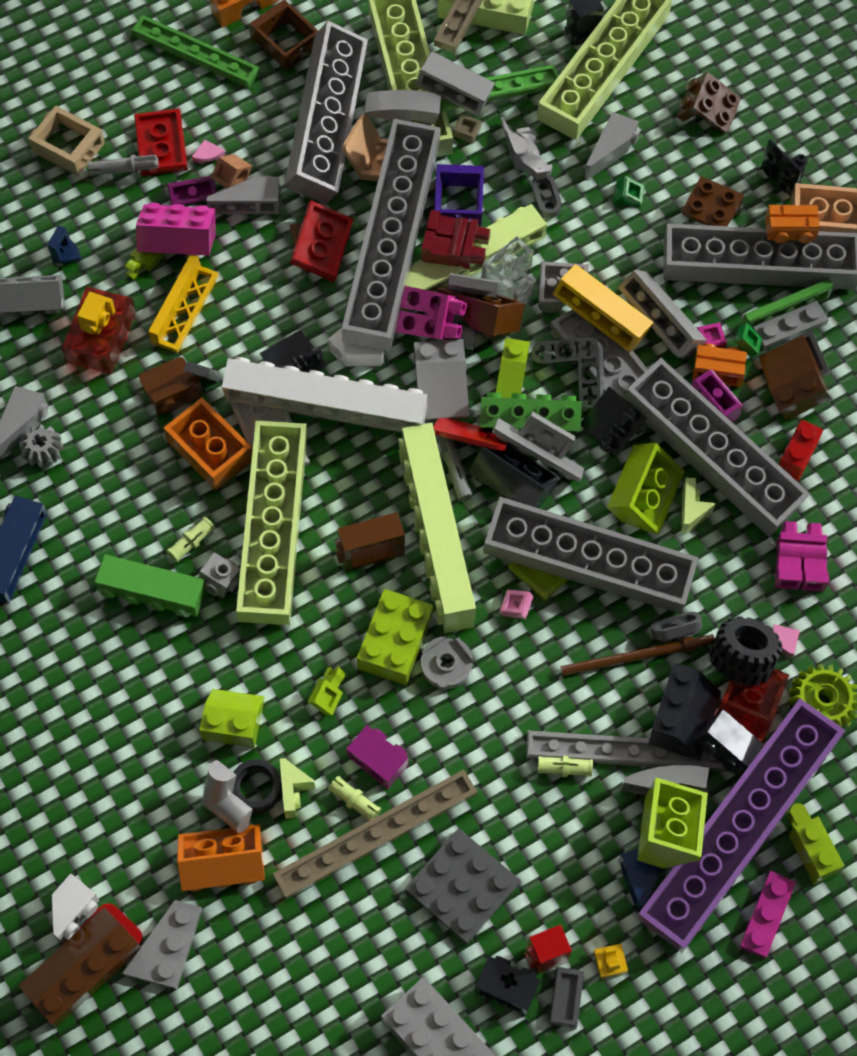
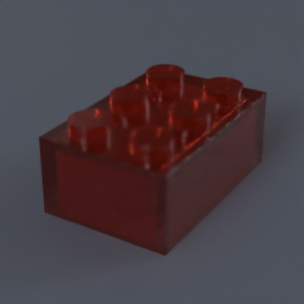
[61,287,136,374]

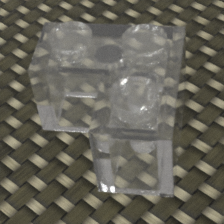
[481,236,534,302]

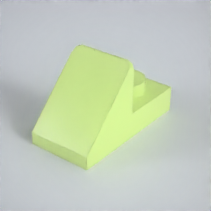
[681,478,715,534]
[280,758,315,819]

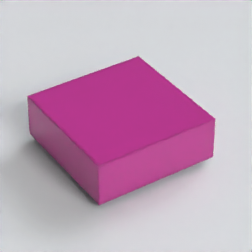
[697,322,727,348]

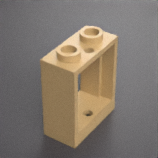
[28,106,105,176]

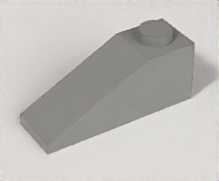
[584,112,640,180]
[207,176,280,214]
[0,386,49,460]

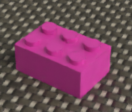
[136,203,216,256]

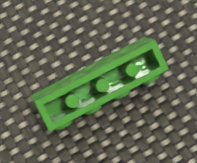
[480,392,582,431]
[95,554,206,617]

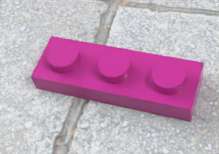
[739,871,796,959]

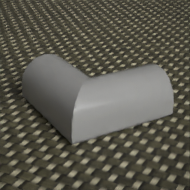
[538,261,589,313]
[201,760,252,833]

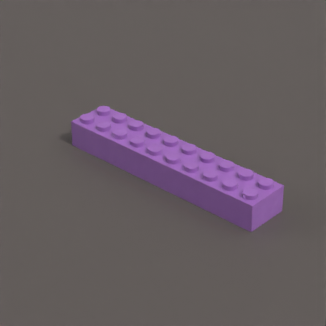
[637,699,845,953]

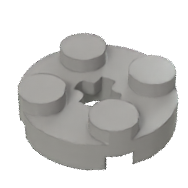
[421,637,473,691]

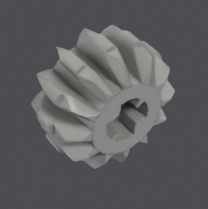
[19,424,63,468]

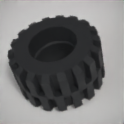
[709,616,783,686]

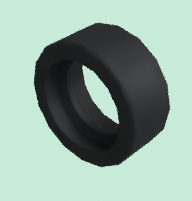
[233,759,282,814]

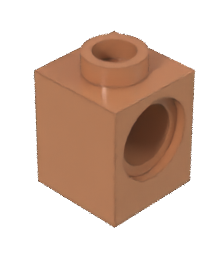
[211,154,252,189]

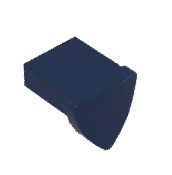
[47,226,82,264]

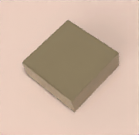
[452,114,482,144]

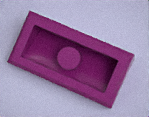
[167,175,217,205]

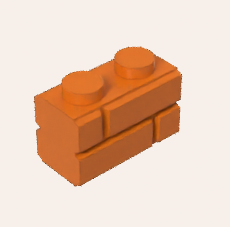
[765,205,820,243]
[692,343,747,387]

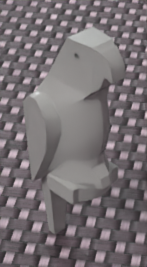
[501,117,552,181]

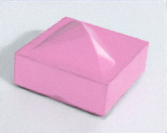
[500,589,533,619]

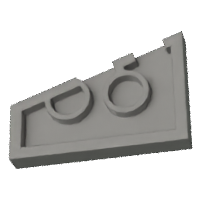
[122,900,202,990]

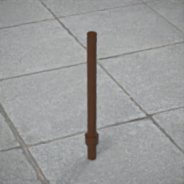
[560,634,715,676]

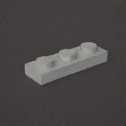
[753,301,829,351]

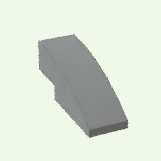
[364,90,441,125]
[621,765,709,795]

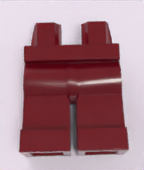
[421,210,491,269]

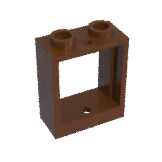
[249,0,318,71]
[334,512,405,572]

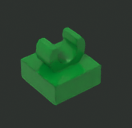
[733,322,762,358]

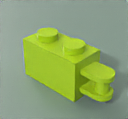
[787,803,845,884]

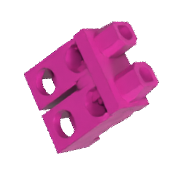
[396,285,467,340]
[775,521,829,592]

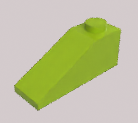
[496,338,530,398]

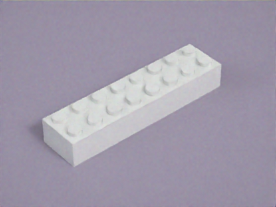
[222,357,427,433]

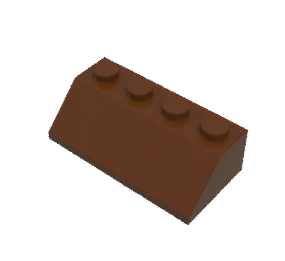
[19,907,141,1028]

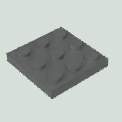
[405,828,521,945]

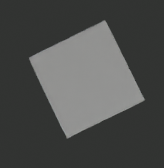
[447,273,499,297]

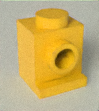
[77,291,116,334]

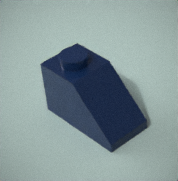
[618,849,662,912]

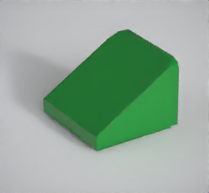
[613,176,644,206]

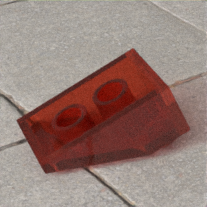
[716,669,789,743]

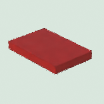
[134,108,188,176]
[290,200,354,282]

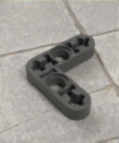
[531,337,604,410]

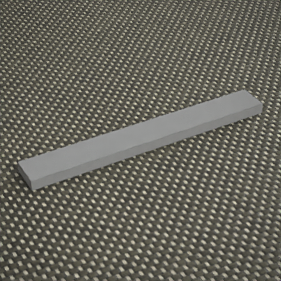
[526,731,730,772]

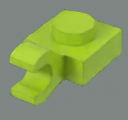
[125,248,165,280]
[308,667,346,715]

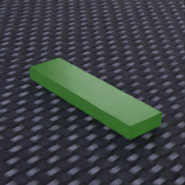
[742,279,834,328]

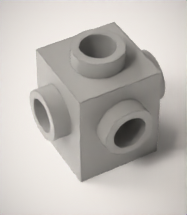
[198,552,240,598]

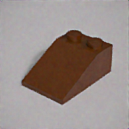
[437,287,525,338]
[759,335,832,420]

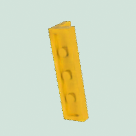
[148,255,219,353]

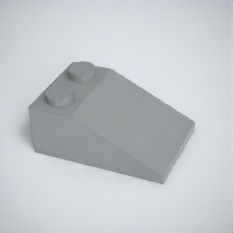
[414,339,469,421]

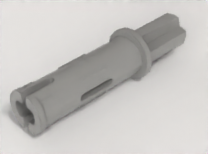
[88,155,159,177]
[436,435,472,502]

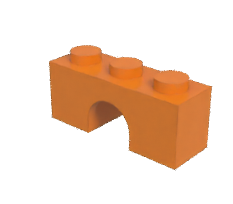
[210,0,281,28]

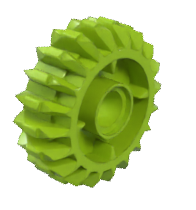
[788,663,857,728]

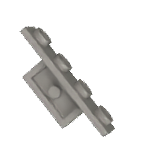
[492,411,584,482]

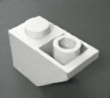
[328,328,384,366]
[52,874,100,943]

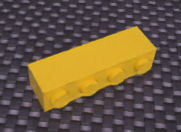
[552,264,653,352]

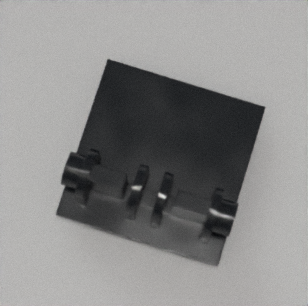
[761,139,808,197]
[260,330,327,373]
[581,386,647,456]

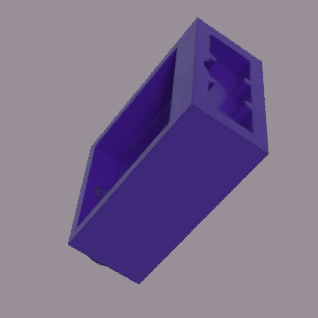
[435,164,484,227]

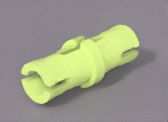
[166,517,215,562]
[538,756,593,777]
[328,776,381,821]

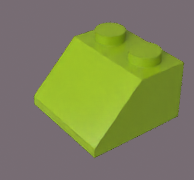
[199,689,265,748]

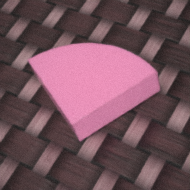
[192,140,225,164]
[772,624,800,657]

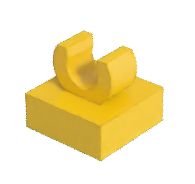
[593,944,628,979]

